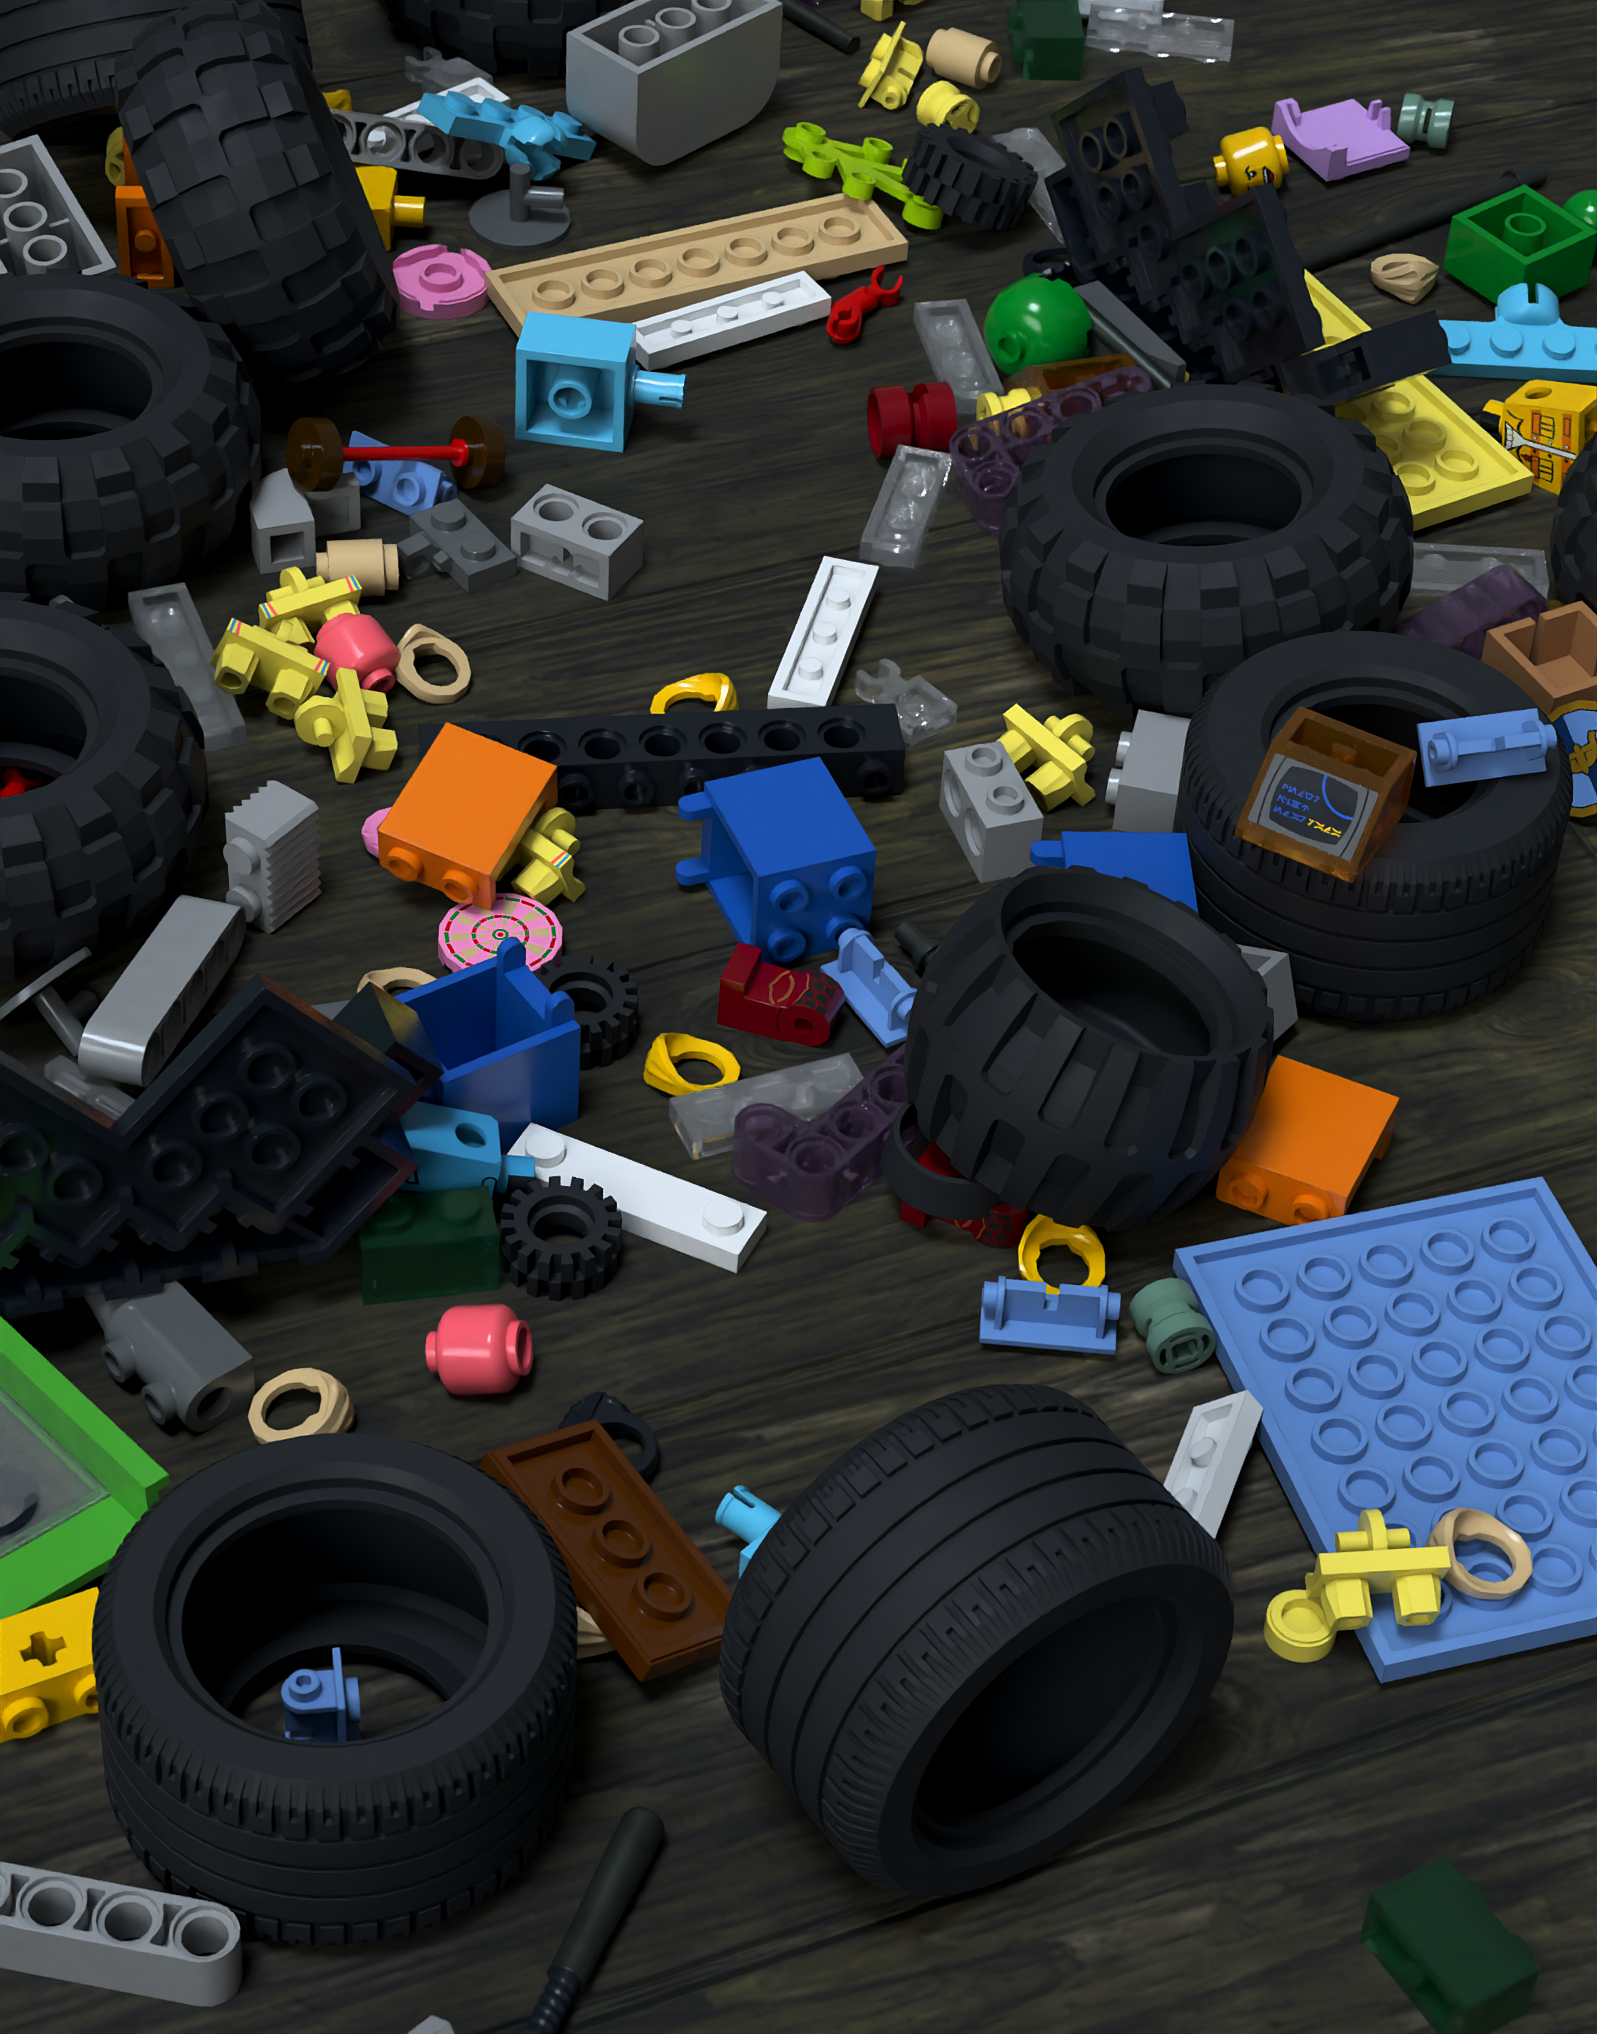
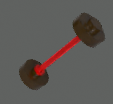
[286,416,506,492]

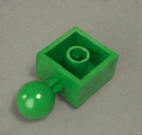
[1443,185,1597,305]

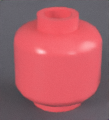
[313,613,401,694]
[425,1304,533,1396]

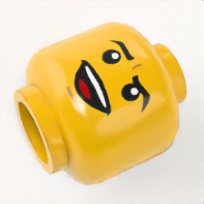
[1212,127,1289,197]

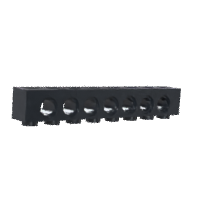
[418,703,906,811]

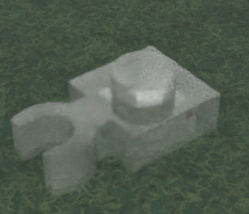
[405,46,493,94]
[855,658,958,746]

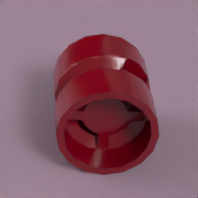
[866,381,957,459]

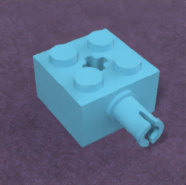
[515,311,688,453]

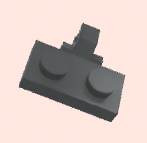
[396,498,517,594]

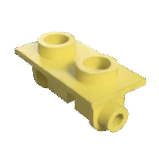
[858,21,924,109]

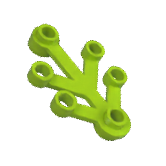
[782,122,945,230]

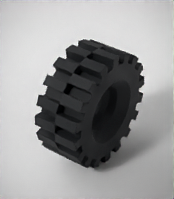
[901,123,1039,230]

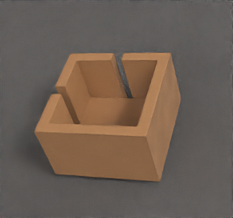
[1481,601,1597,716]

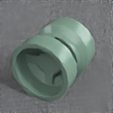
[1396,92,1455,150]
[1129,1278,1217,1374]

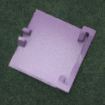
[1271,98,1410,182]

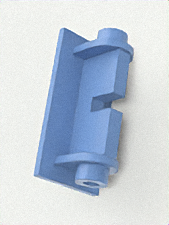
[342,431,457,516]
[1416,708,1557,787]
[820,928,917,1048]
[979,1276,1121,1355]
[281,1647,361,1742]

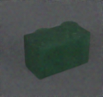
[1007,0,1085,81]
[354,1185,499,1305]
[1360,1856,1540,2034]

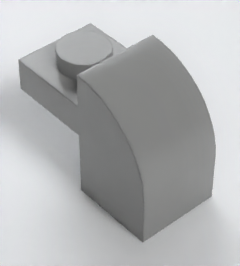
[249,468,361,574]

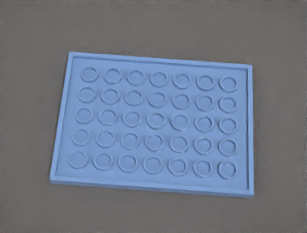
[1172,1176,1597,1683]

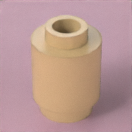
[926,28,1002,90]
[316,539,399,597]

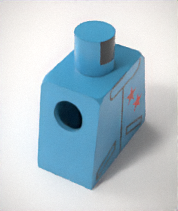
[376,1101,535,1235]

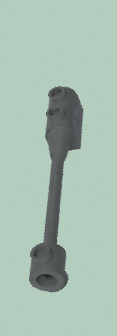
[83,1280,255,1432]

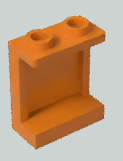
[115,133,176,288]
[377,722,558,910]
[1216,1055,1400,1226]

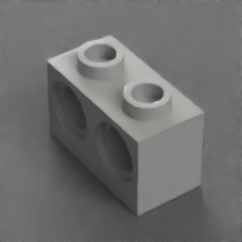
[511,483,644,601]
[939,741,1044,883]

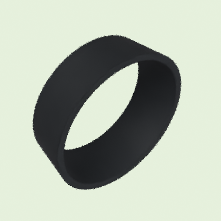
[881,1100,1005,1220]

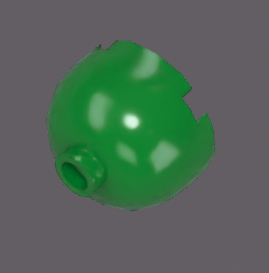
[983,273,1092,385]

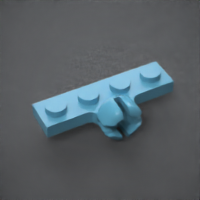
[417,91,597,181]
[1424,283,1597,383]

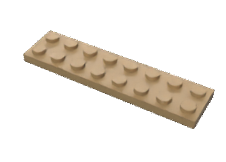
[484,193,908,338]

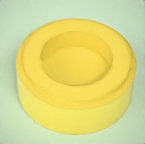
[1263,1590,1337,1663]

